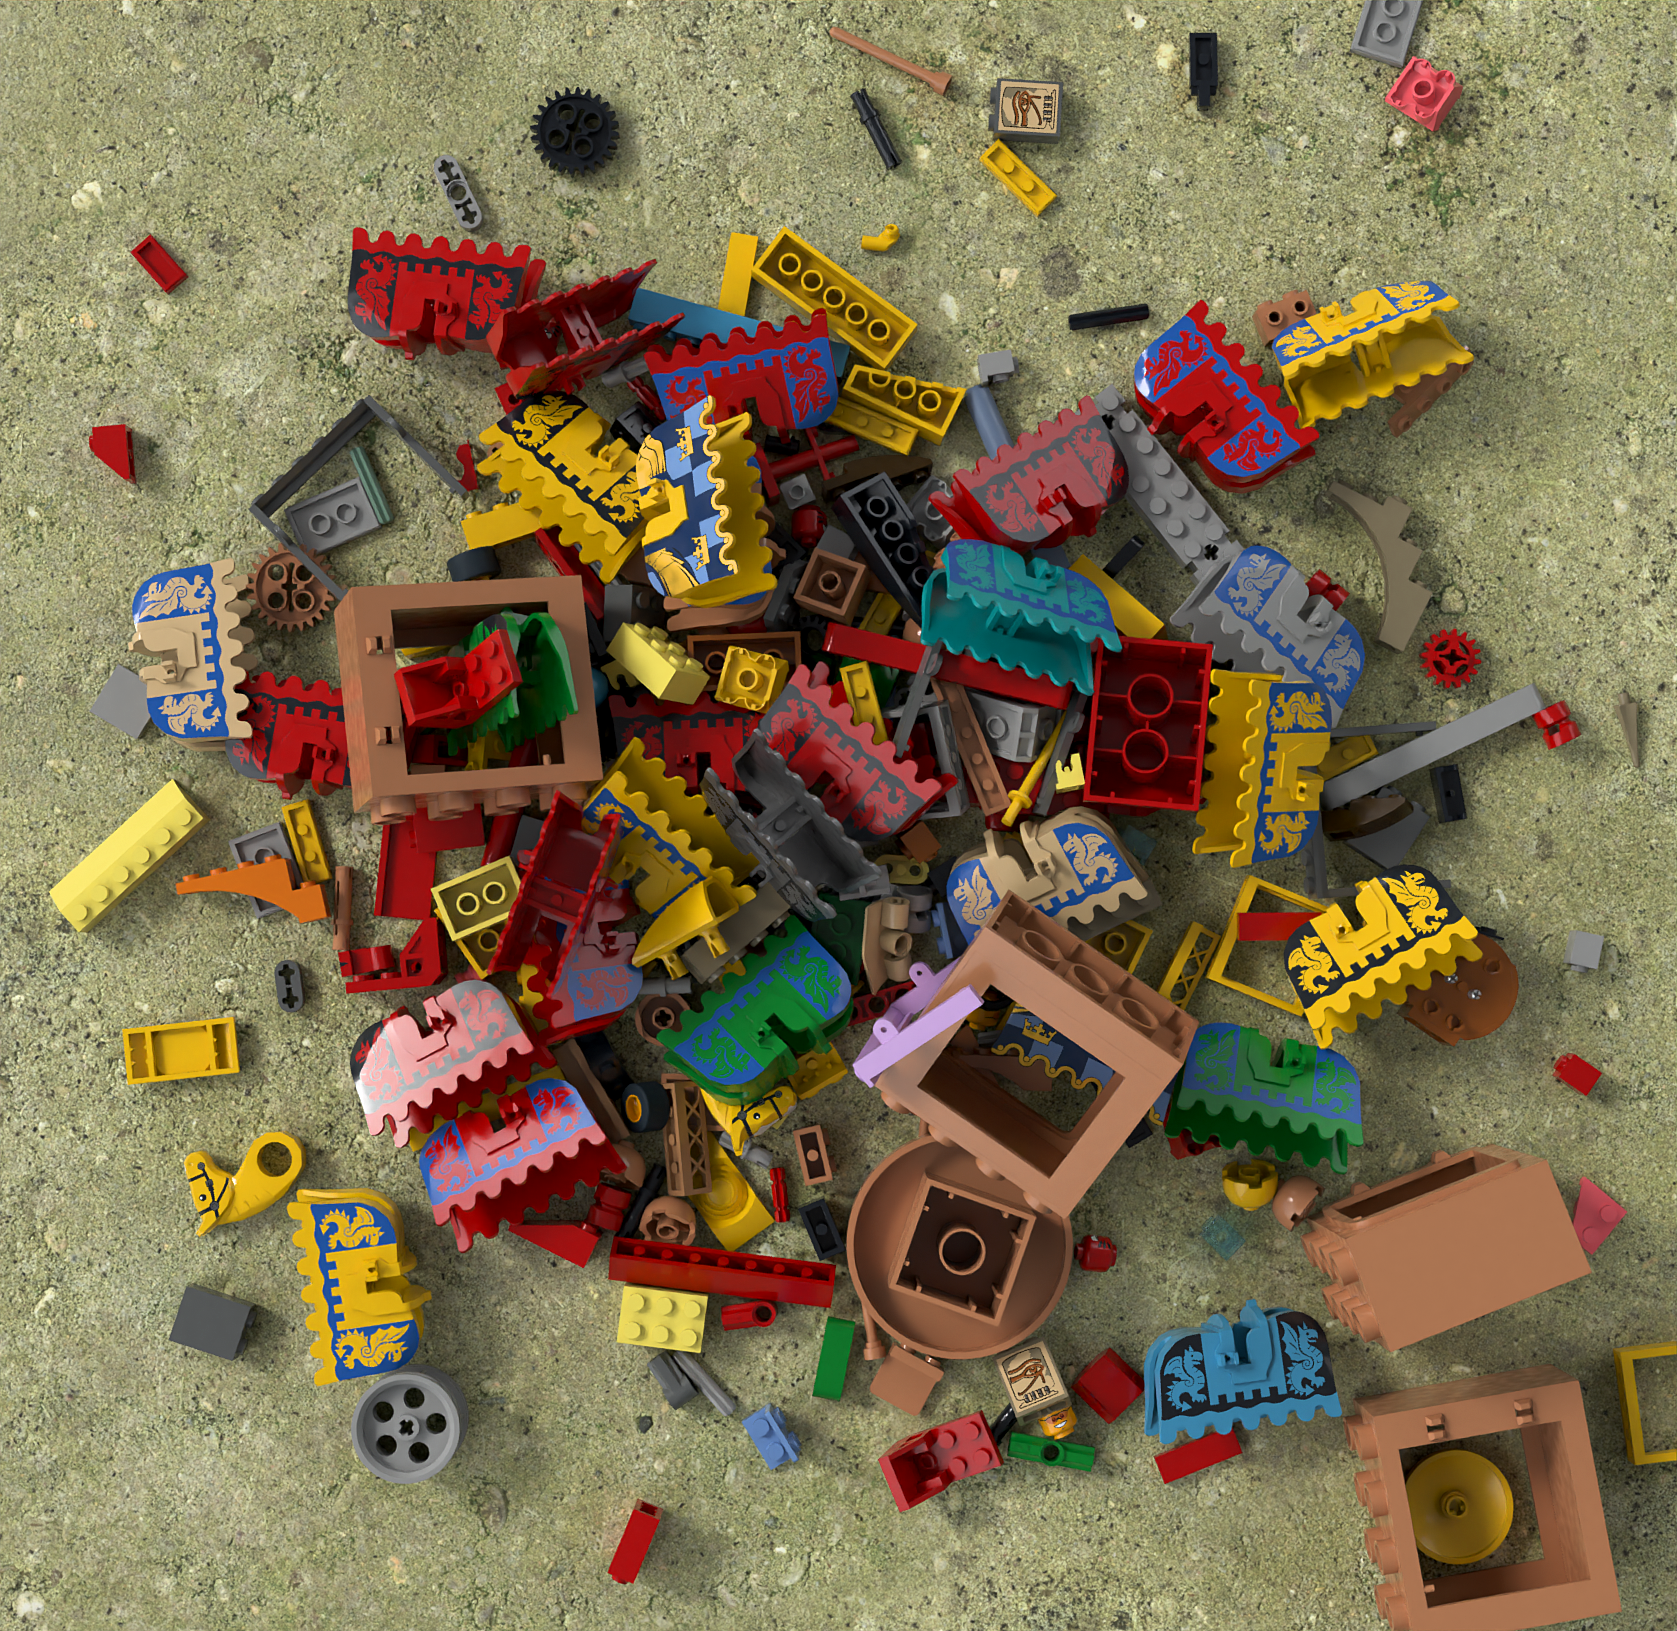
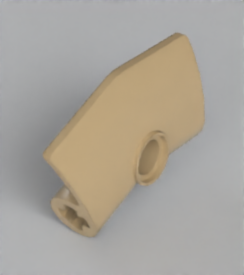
[862,897,913,996]

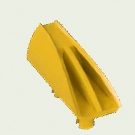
[632,876,739,981]

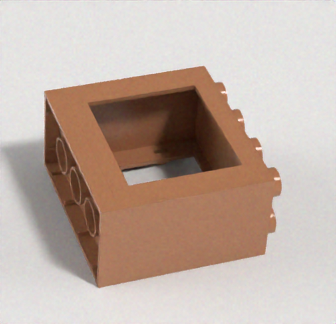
[334,575,603,825]
[1343,1364,1622,1631]

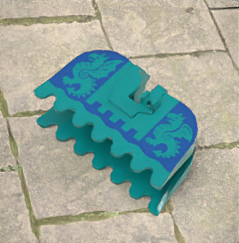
[920,539,1122,696]

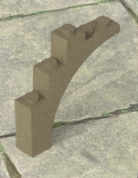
[1324,480,1433,655]

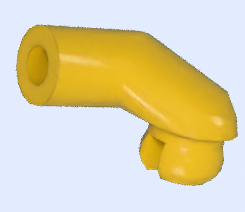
[861,224,900,252]

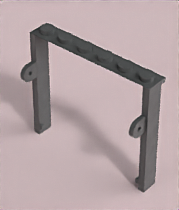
[248,395,470,602]
[892,640,1088,816]
[1297,721,1451,900]

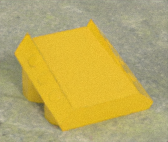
[715,645,789,714]

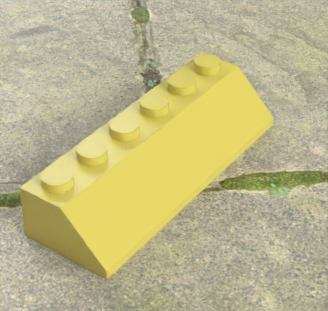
[49,779,211,933]

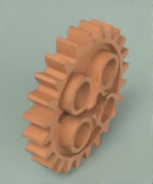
[246,543,337,632]

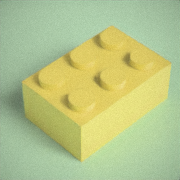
[606,622,710,705]
[431,856,522,941]
[617,1282,709,1353]

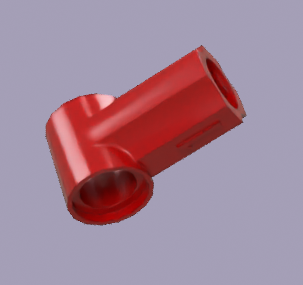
[721,1299,778,1331]

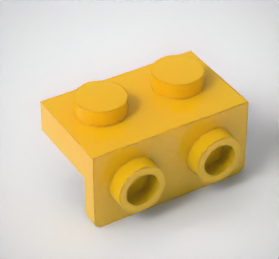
[787,1041,848,1100]

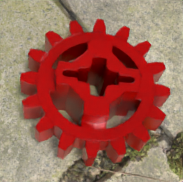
[1419,628,1481,689]

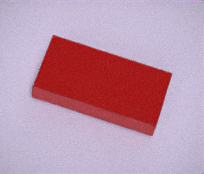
[130,234,188,295]

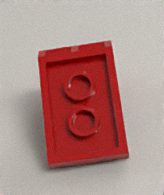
[394,629,523,729]
[345,917,449,994]
[878,1410,1004,1512]

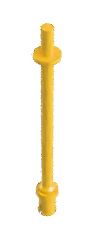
[1001,651,1097,826]

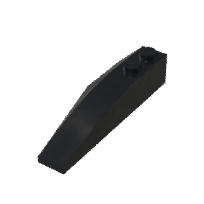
[831,472,934,629]

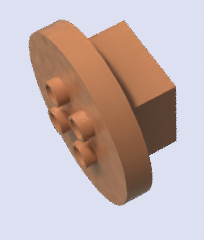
[847,1133,1073,1359]

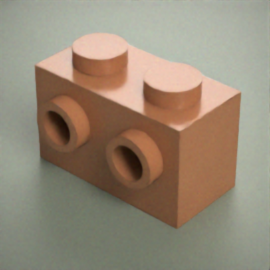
[1252,289,1317,347]
[793,1123,837,1186]

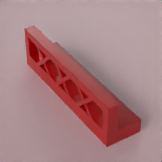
[535,526,605,629]

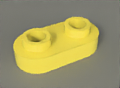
[875,855,929,885]

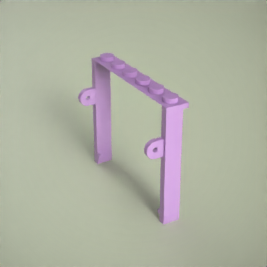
[852,957,984,1088]

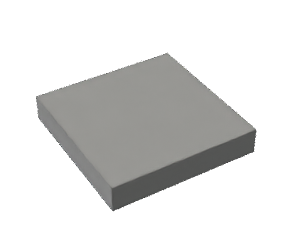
[90,664,152,740]

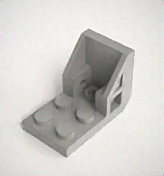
[963,686,1064,762]

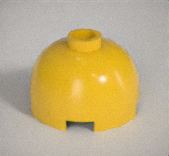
[1222,1159,1278,1211]

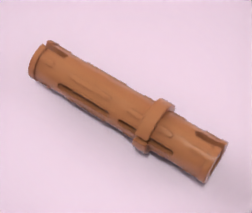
[331,866,354,951]

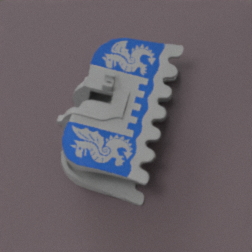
[1169,546,1365,729]

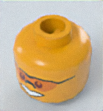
[966,989,1000,1031]
[1038,1406,1077,1440]

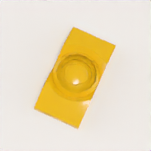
[122,1017,240,1085]
[665,1131,775,1251]

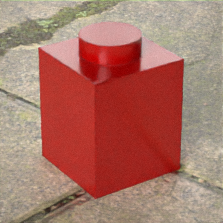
[1552,1053,1602,1096]

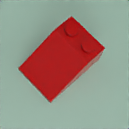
[508,1218,603,1268]

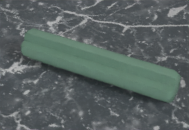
[350,446,394,525]

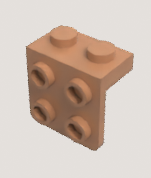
[870,1341,944,1416]

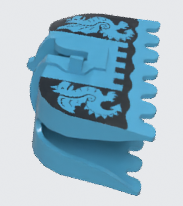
[1144,1299,1342,1444]

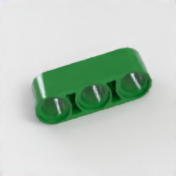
[812,1316,855,1402]

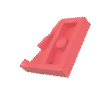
[1572,1176,1627,1255]

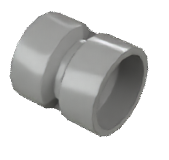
[896,885,932,933]

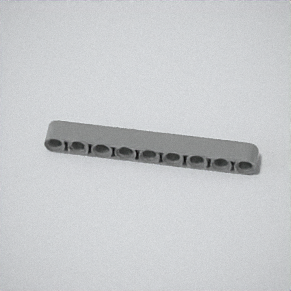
[1319,683,1547,811]

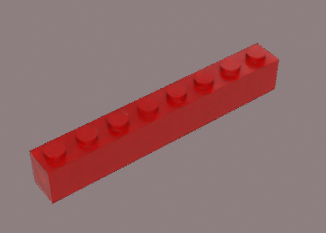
[608,1236,836,1308]

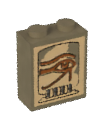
[992,1336,1072,1427]

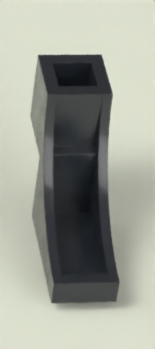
[573,1030,635,1101]

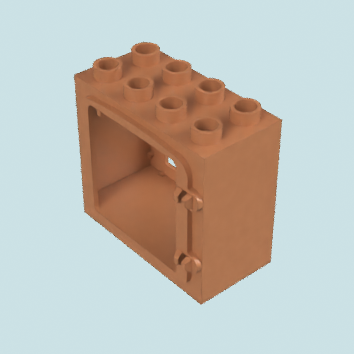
[874,889,1199,1219]
[1300,1144,1592,1352]

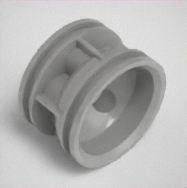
[351,1364,469,1484]

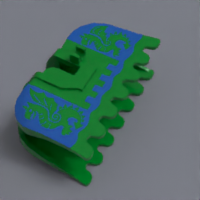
[656,915,854,1106]
[1164,1022,1364,1175]

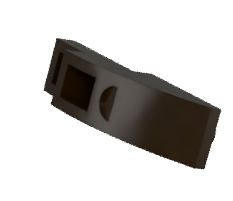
[821,455,933,504]
[1321,794,1414,842]

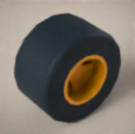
[447,546,502,582]
[621,1081,670,1133]

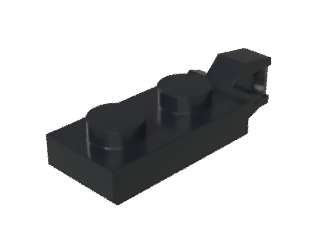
[1188,33,1218,111]

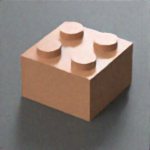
[793,547,872,626]

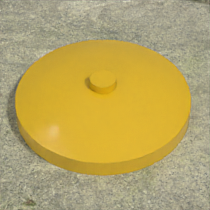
[1404,1448,1513,1564]

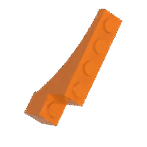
[175,854,332,924]

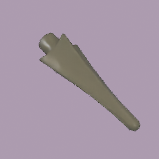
[1613,692,1640,768]

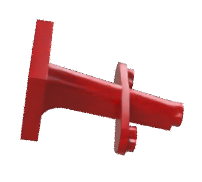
[753,426,859,507]

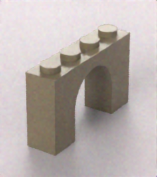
[1067,879,1163,941]

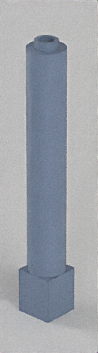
[963,384,1070,569]

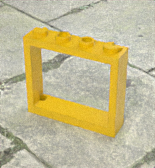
[1205,875,1328,1017]
[1613,1341,1677,1465]

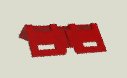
[456,440,480,491]

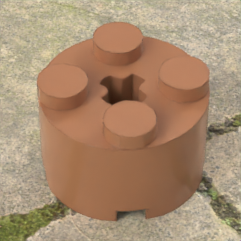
[635,994,692,1046]

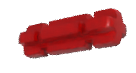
[627,375,667,422]
[770,1167,790,1223]

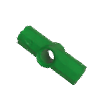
[1007,1431,1095,1472]

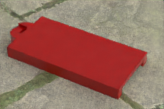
[374,816,438,920]

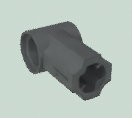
[647,1350,699,1410]

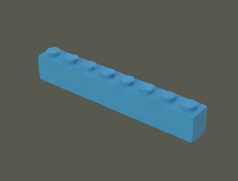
[628,288,850,383]

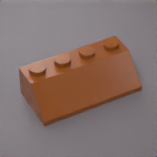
[687,631,802,692]

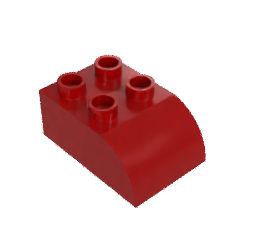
[1083,636,1213,813]

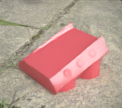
[1385,56,1463,131]

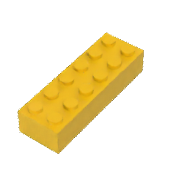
[751,226,918,371]

